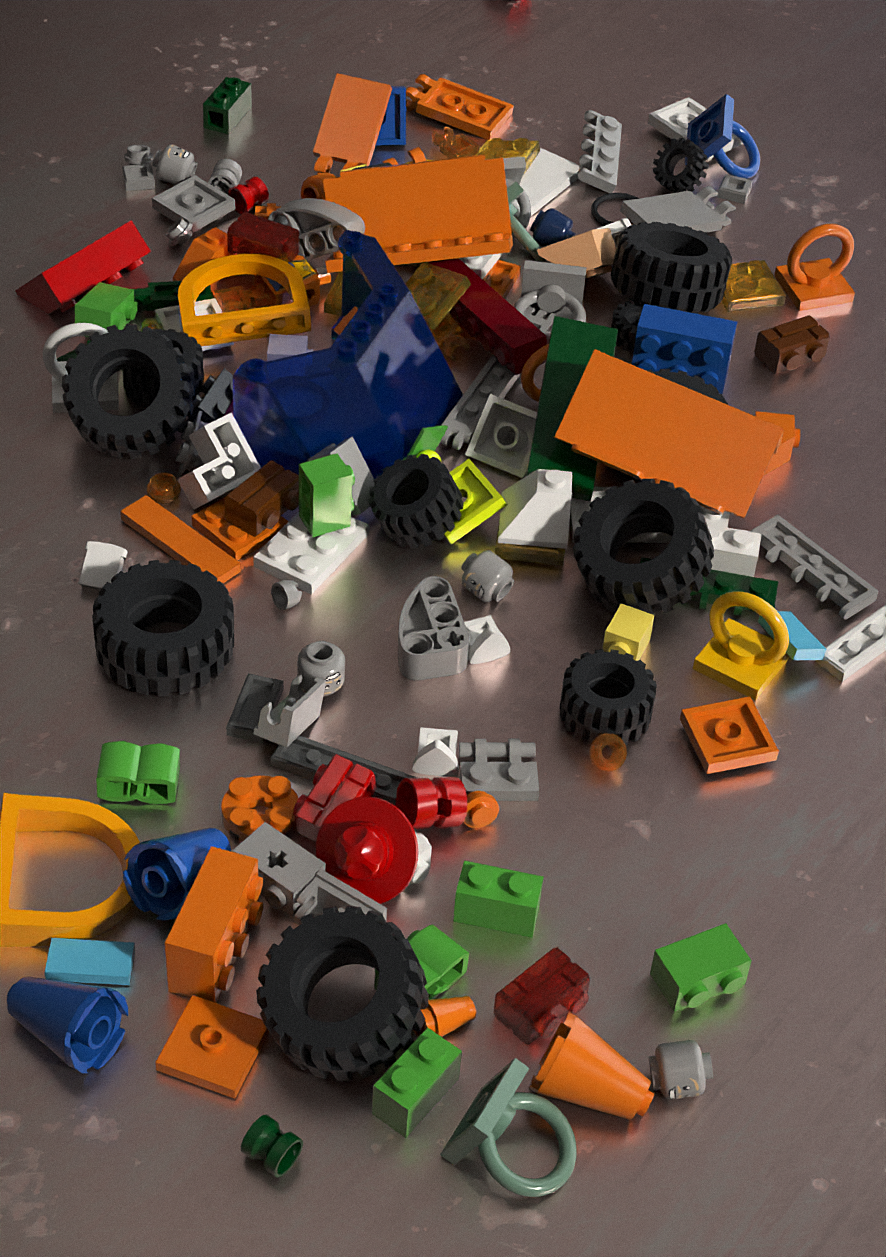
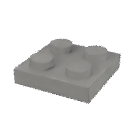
[152,175,236,233]

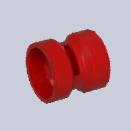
[228,176,269,215]

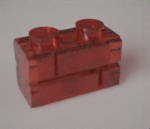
[227,212,299,263]
[493,947,590,1045]

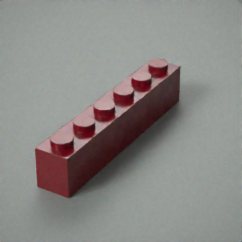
[420,258,547,375]

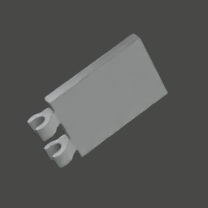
[620,186,736,233]

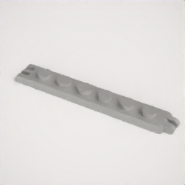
[440,306,558,450]

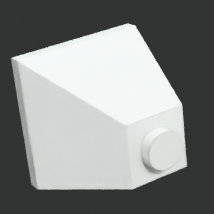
[498,469,572,549]

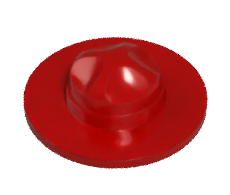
[316,797,419,904]

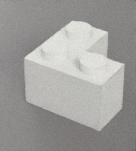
[178,412,261,510]
[700,506,762,577]

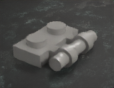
[459,738,539,801]

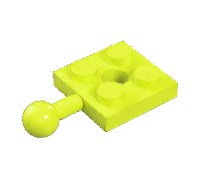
[416,449,507,544]

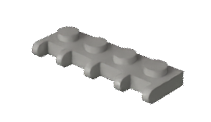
[578,110,622,193]
[750,515,878,620]

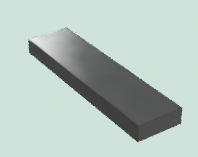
[271,735,418,806]

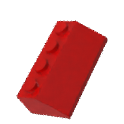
[15,220,151,314]

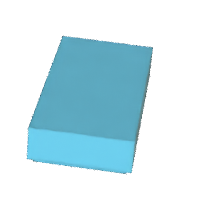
[758,611,827,661]
[45,938,135,986]

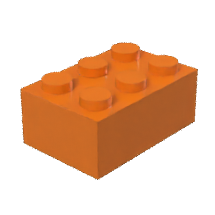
[165,846,264,1003]

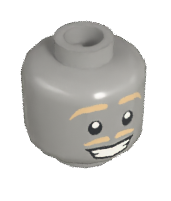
[152,144,198,186]
[461,550,514,602]
[297,641,345,696]
[649,1040,713,1100]

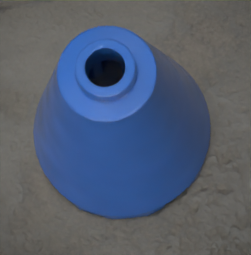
[123,828,231,921]
[7,976,128,1074]

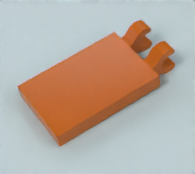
[313,73,392,175]
[406,74,514,141]

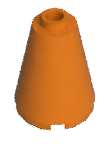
[528,1012,655,1120]

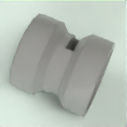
[208,159,242,195]

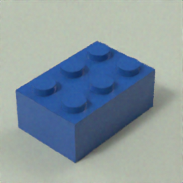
[632,304,737,394]

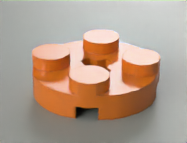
[221,775,299,842]

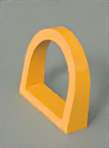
[178,254,312,346]
[0,793,140,947]

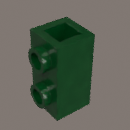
[203,77,252,135]

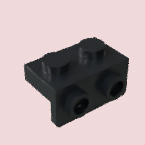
[186,368,243,423]

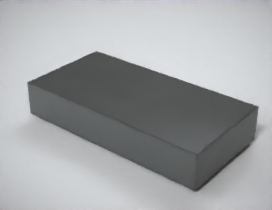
[226,673,284,743]

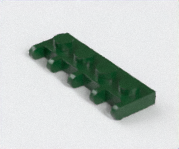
[640,557,778,616]

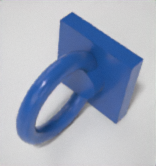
[376,86,407,145]
[685,94,760,179]

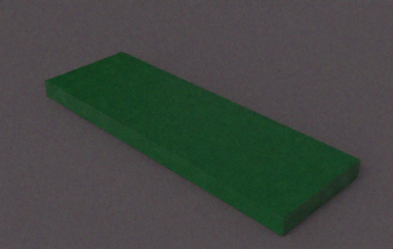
[526,316,618,502]

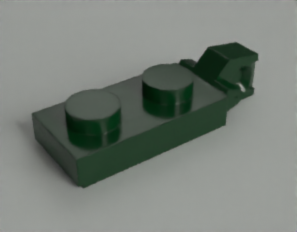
[133,281,213,313]

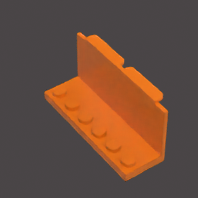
[323,155,513,273]
[555,349,784,519]

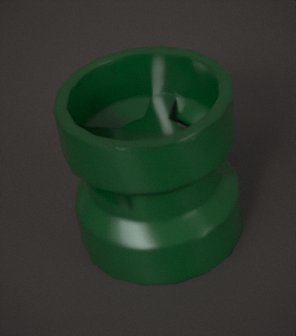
[240,1114,303,1178]

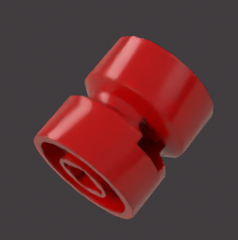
[396,777,467,829]

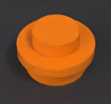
[463,791,499,828]

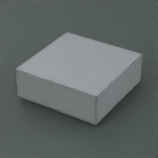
[122,164,155,191]
[717,174,753,204]

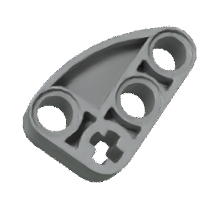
[268,198,365,261]
[398,576,469,680]

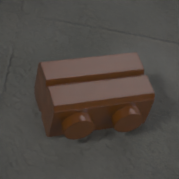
[754,315,830,374]
[225,460,299,537]

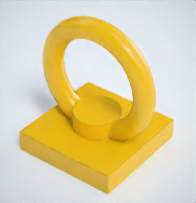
[692,591,789,701]

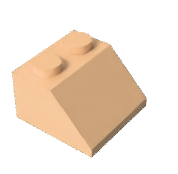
[537,228,616,278]

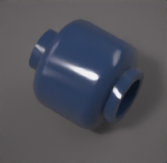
[530,208,576,247]

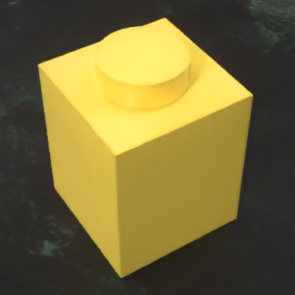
[603,603,654,661]

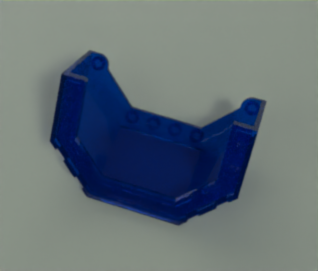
[233,230,463,480]

